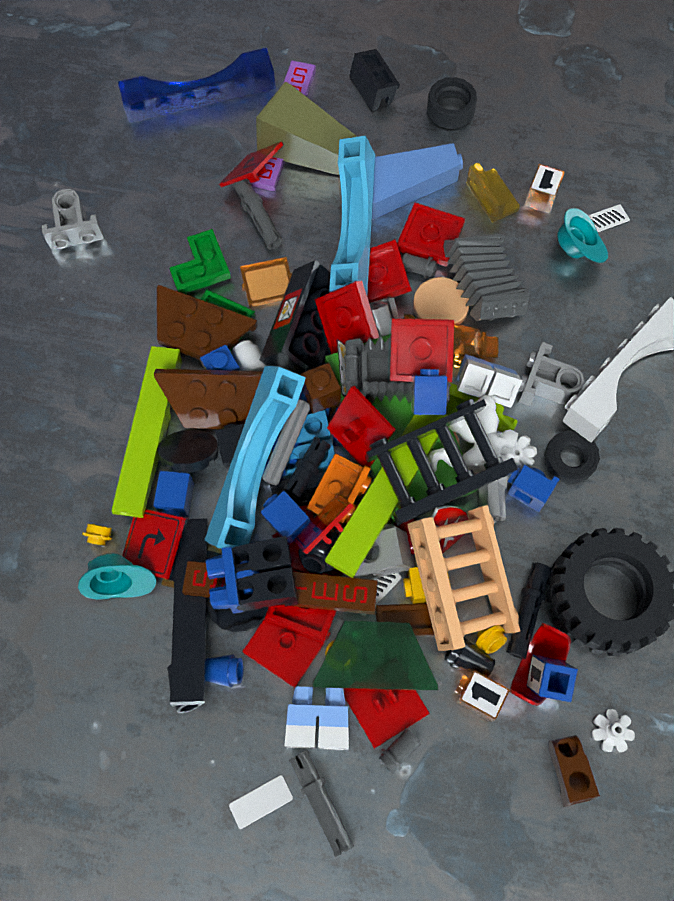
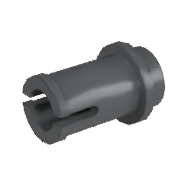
[402,253,437,279]
[378,728,421,773]

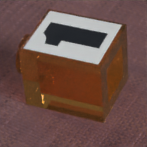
[525,164,565,213]
[455,670,510,722]

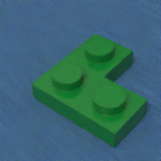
[169,229,231,294]

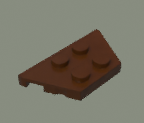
[157,285,258,360]
[154,369,263,429]

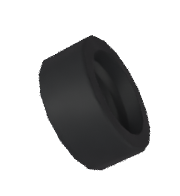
[427,77,477,129]

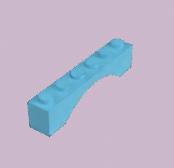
[329,136,375,295]
[205,366,306,549]

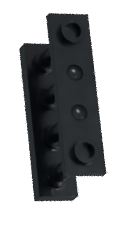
[365,399,518,526]

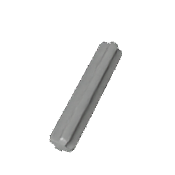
[263,399,310,485]

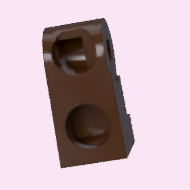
[549,735,600,807]

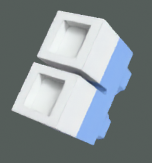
[455,354,523,408]
[284,686,349,750]

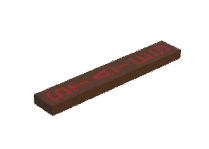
[182,561,378,615]

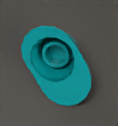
[557,208,608,263]
[78,553,157,600]

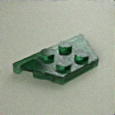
[312,621,438,690]

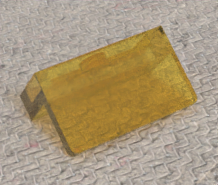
[466,163,520,223]

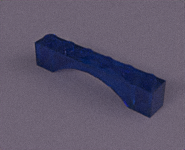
[118,48,276,123]

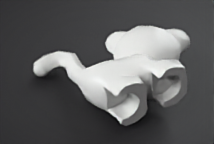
[427,394,519,481]

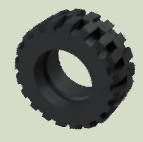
[546,528,674,656]

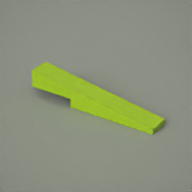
[111,346,182,518]
[325,415,448,578]

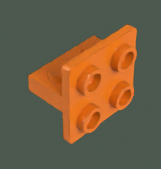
[306,453,372,525]

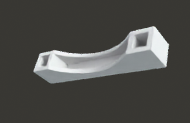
[563,297,674,443]

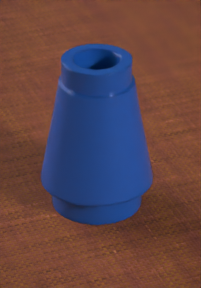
[205,654,243,687]

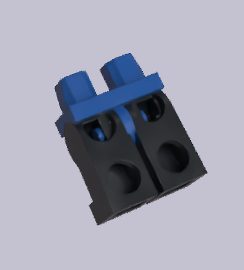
[206,536,298,614]

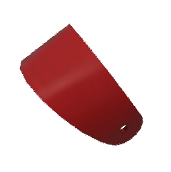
[509,623,571,706]

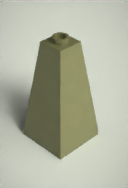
[256,82,357,175]

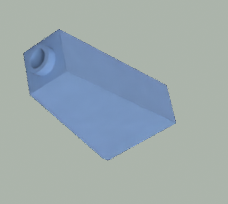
[372,143,463,219]

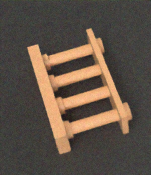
[407,505,520,651]

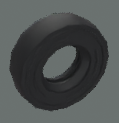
[544,430,600,483]

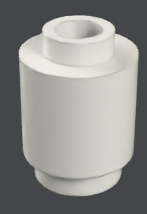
[232,340,267,371]

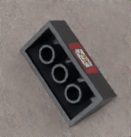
[259,260,331,375]

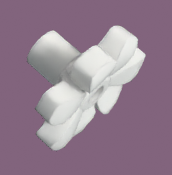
[503,435,537,469]
[591,709,635,753]

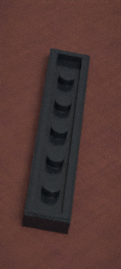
[170,518,208,706]

